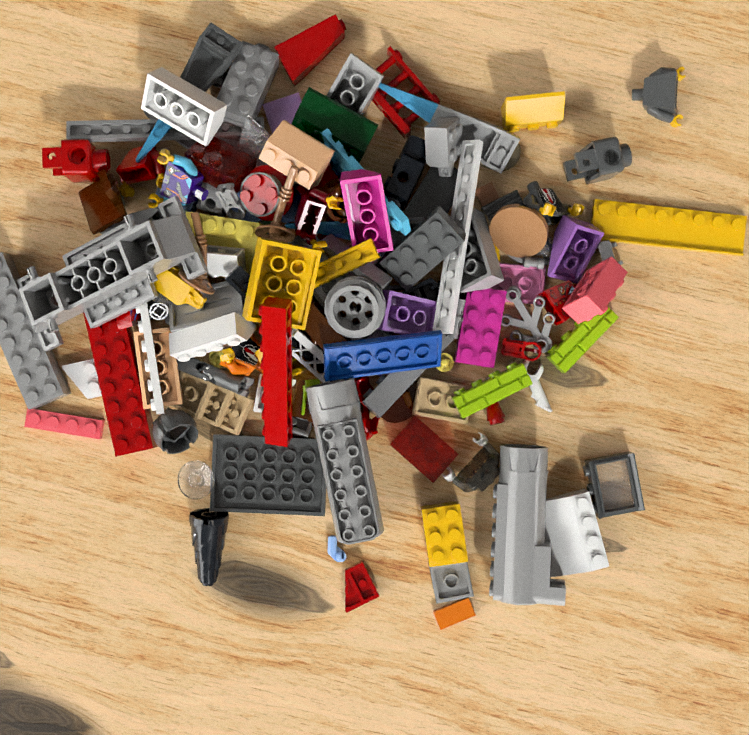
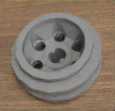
[324,276,386,338]

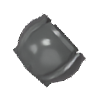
[152,407,198,454]

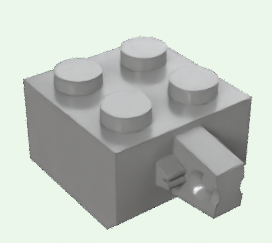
[424,117,463,177]

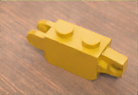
[153,266,207,309]

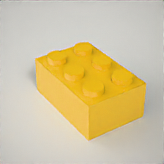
[421,501,468,567]

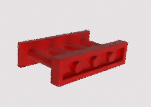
[372,46,441,139]

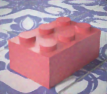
[562,256,628,324]

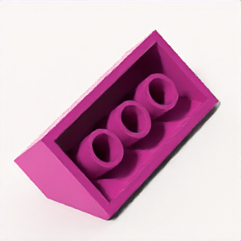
[340,169,394,253]

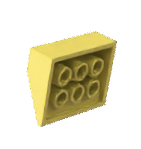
[185,211,263,278]

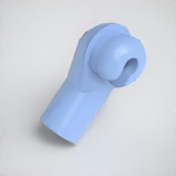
[327,535,347,562]

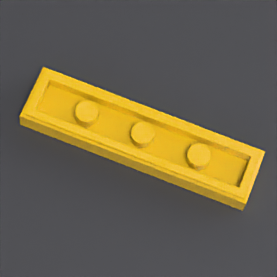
[314,238,380,289]

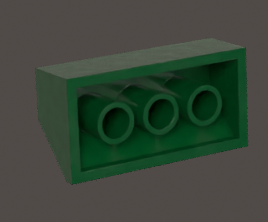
[292,87,378,163]

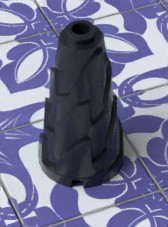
[189,508,229,586]

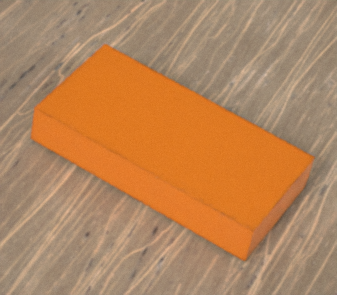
[433,598,476,630]

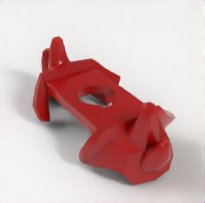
[355,376,380,440]

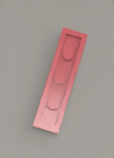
[24,408,105,439]

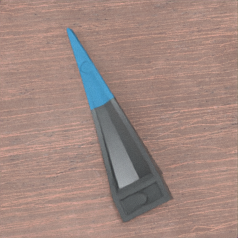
[136,23,243,163]

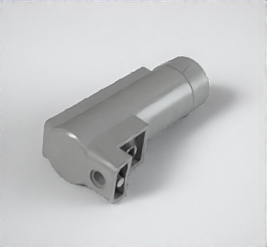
[306,378,384,545]
[489,444,566,606]

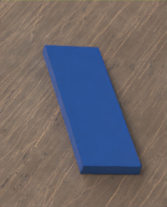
[323,330,443,382]

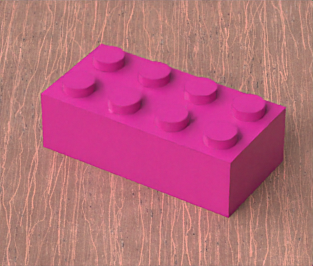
[454,289,507,368]

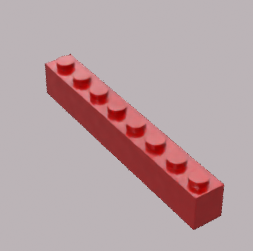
[259,297,293,447]

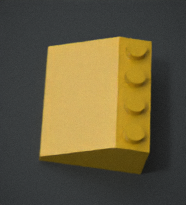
[242,237,322,330]

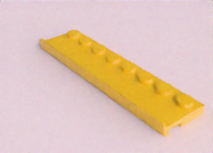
[591,199,747,256]

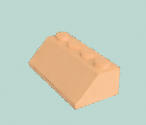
[133,327,183,409]

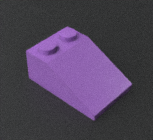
[547,215,604,284]
[376,290,437,335]

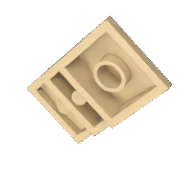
[171,371,254,435]

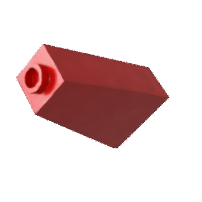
[274,14,347,86]

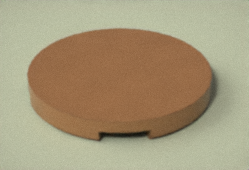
[489,204,549,258]

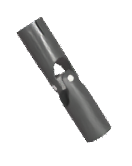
[177,358,247,394]

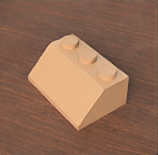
[259,120,335,190]

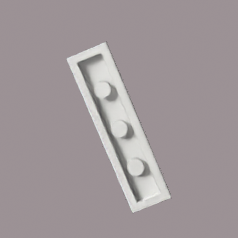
[292,328,330,383]

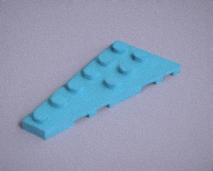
[321,128,411,235]

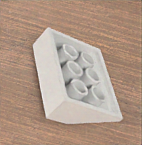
[545,489,609,577]

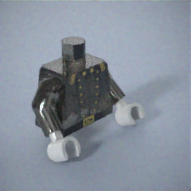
[441,432,500,493]

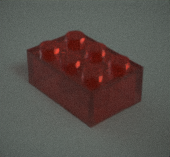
[184,137,257,193]
[389,415,459,483]

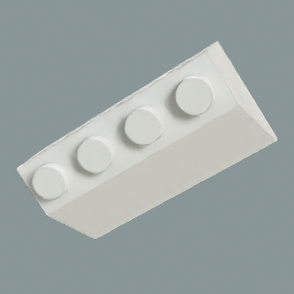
[141,67,227,146]
[169,312,257,362]

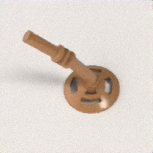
[255,165,299,243]
[178,212,215,295]

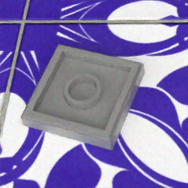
[429,562,474,604]

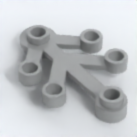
[501,285,556,353]

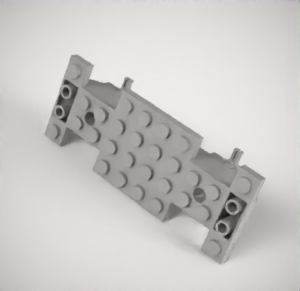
[17,196,209,351]

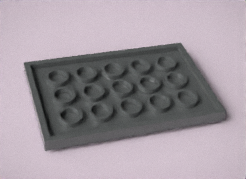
[210,434,326,516]

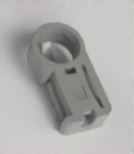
[216,183,246,220]

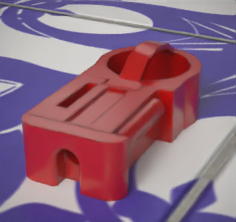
[501,337,542,361]

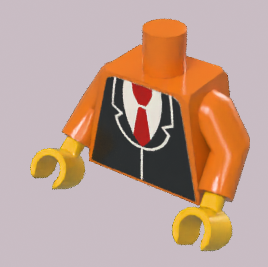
[220,321,263,376]

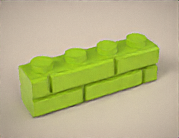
[546,307,619,373]
[451,361,533,419]

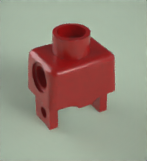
[42,139,111,183]

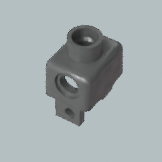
[563,137,632,185]

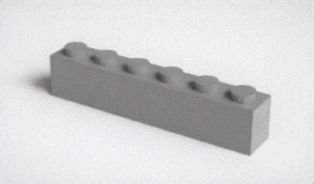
[362,333,459,418]

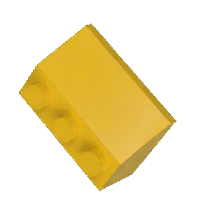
[501,91,565,133]

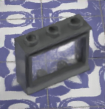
[583,452,645,519]

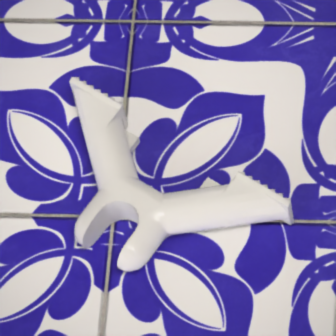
[486,359,553,412]

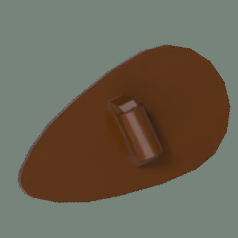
[381,380,418,423]

